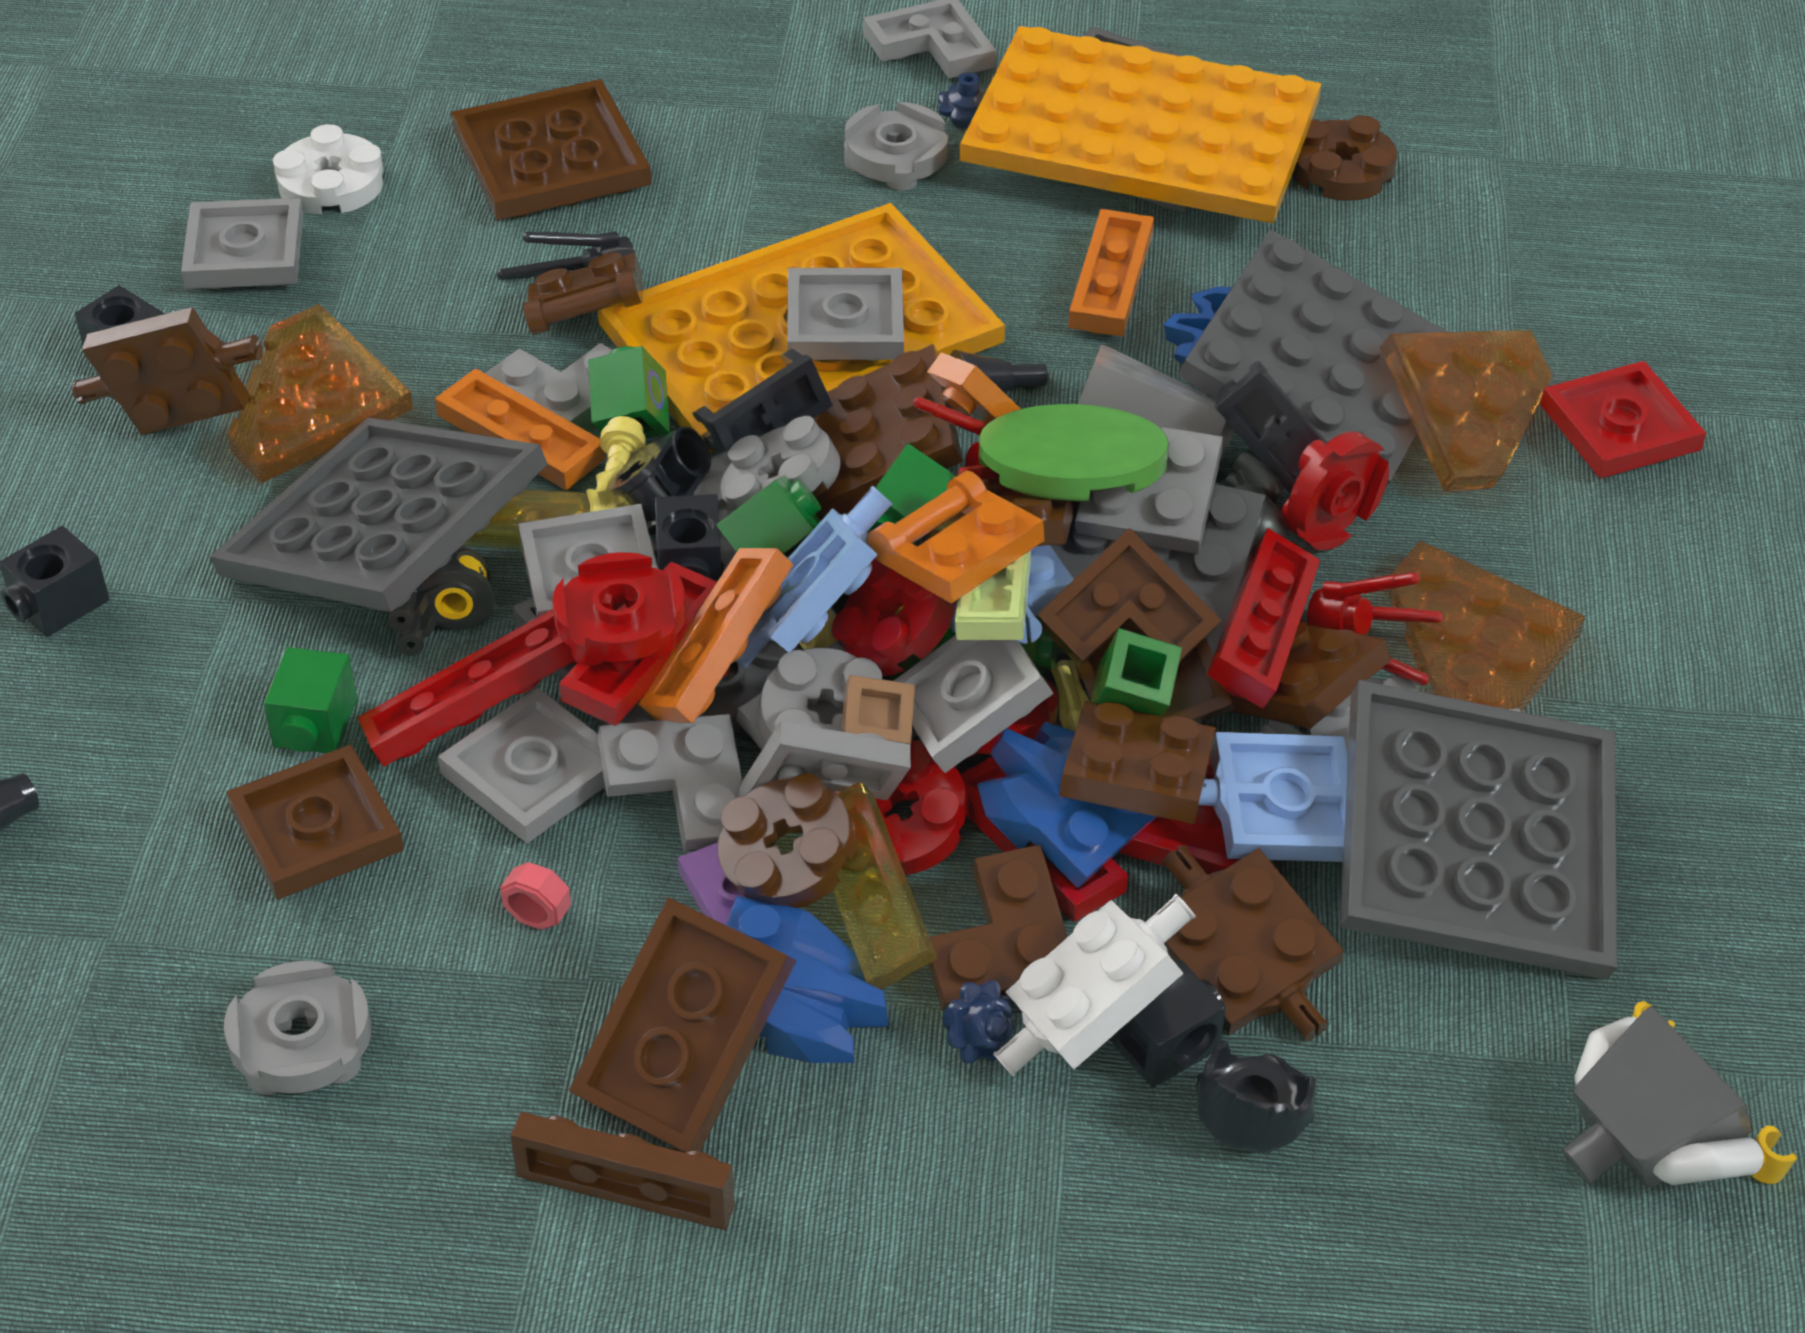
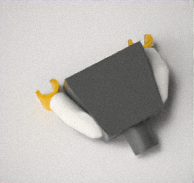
[1561,1001,1797,1188]

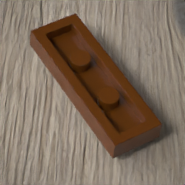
[510,1111,735,1230]

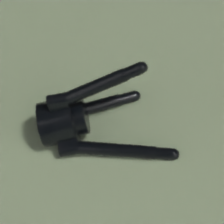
[497,231,635,280]

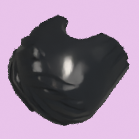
[1196,1040,1316,1153]

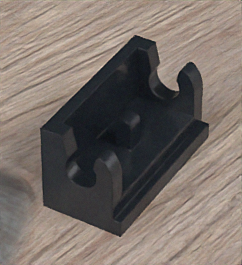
[692,348,833,465]
[1215,361,1329,494]

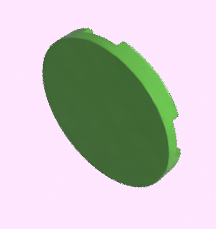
[979,404,1168,501]

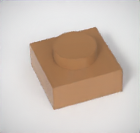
[841,675,915,745]

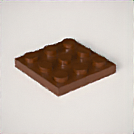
[451,79,652,220]
[812,344,963,521]

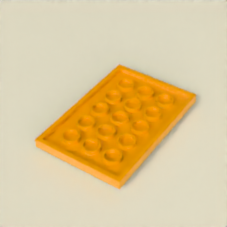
[960,26,1322,224]
[598,203,1005,454]

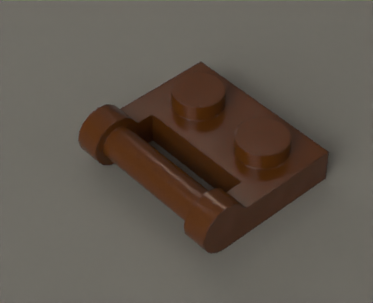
[523,252,643,336]

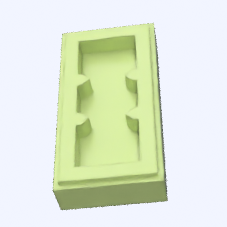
[955,550,1031,640]

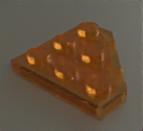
[227,304,413,483]
[1380,330,1553,491]
[1387,540,1586,712]

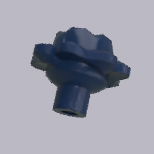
[938,73,986,129]
[942,980,1014,1063]

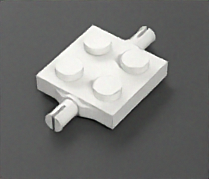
[993,894,1196,1077]

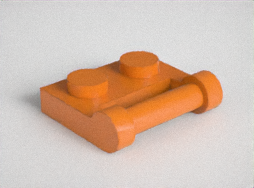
[867,471,1045,604]

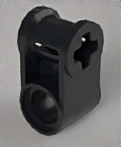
[609,427,711,536]

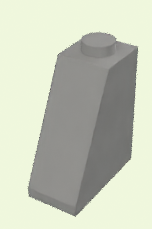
[1078,344,1234,459]

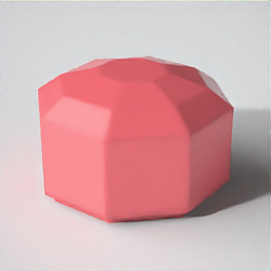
[500,862,571,930]

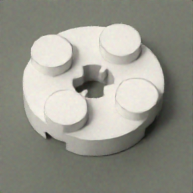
[273,124,383,215]

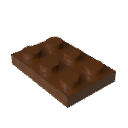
[568,897,796,1153]

